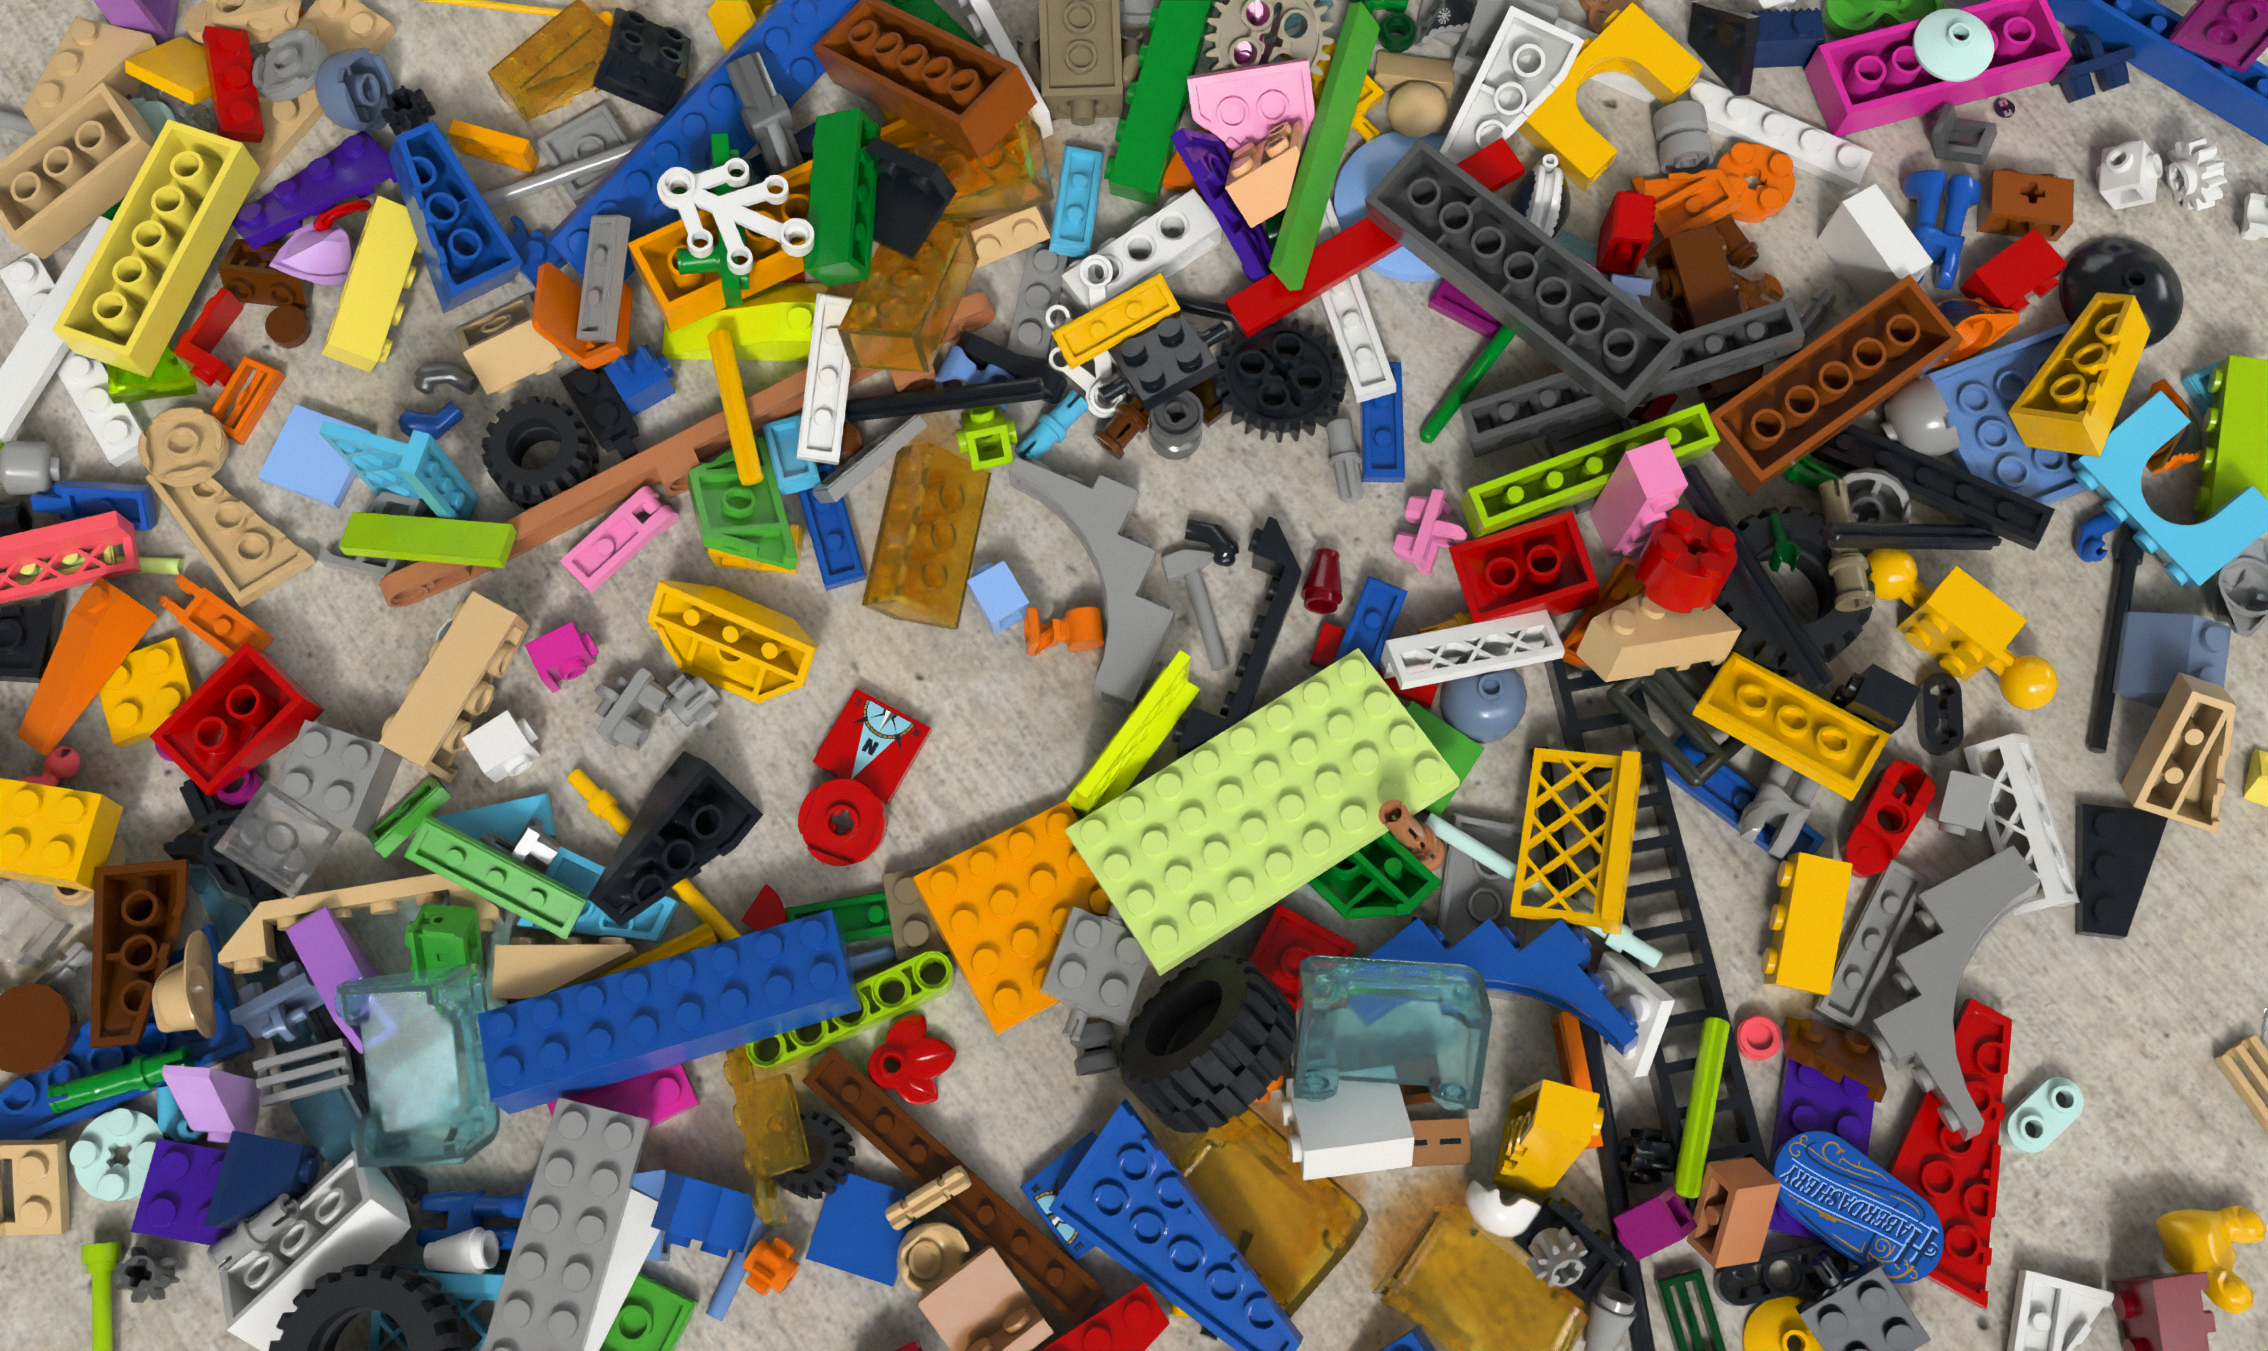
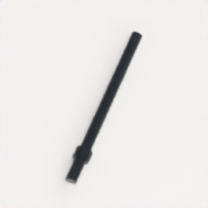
[2088,523,2144,753]

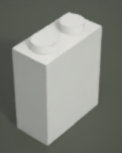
[1817,184,1933,306]
[1279,1066,1415,1181]

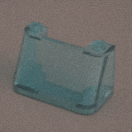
[1292,956,1493,1111]
[335,963,500,1167]

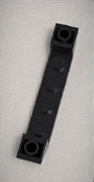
[1172,517,1302,758]

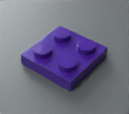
[131,1138,233,1245]

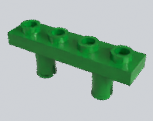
[673,133,750,307]

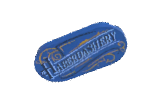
[1770,1131,1944,1284]

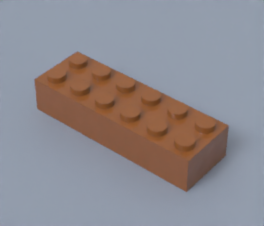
[811,0,1037,160]
[1709,274,1963,496]

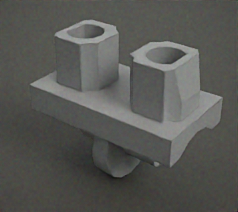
[594,667,672,751]

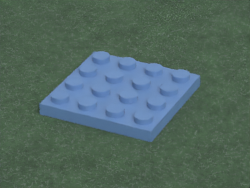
[1925,323,2120,506]

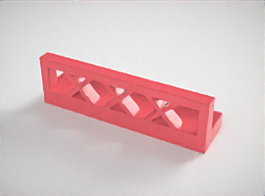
[0,511,141,604]

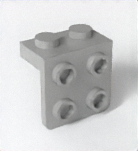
[1452,0,1560,80]

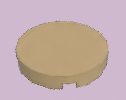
[138,407,229,487]

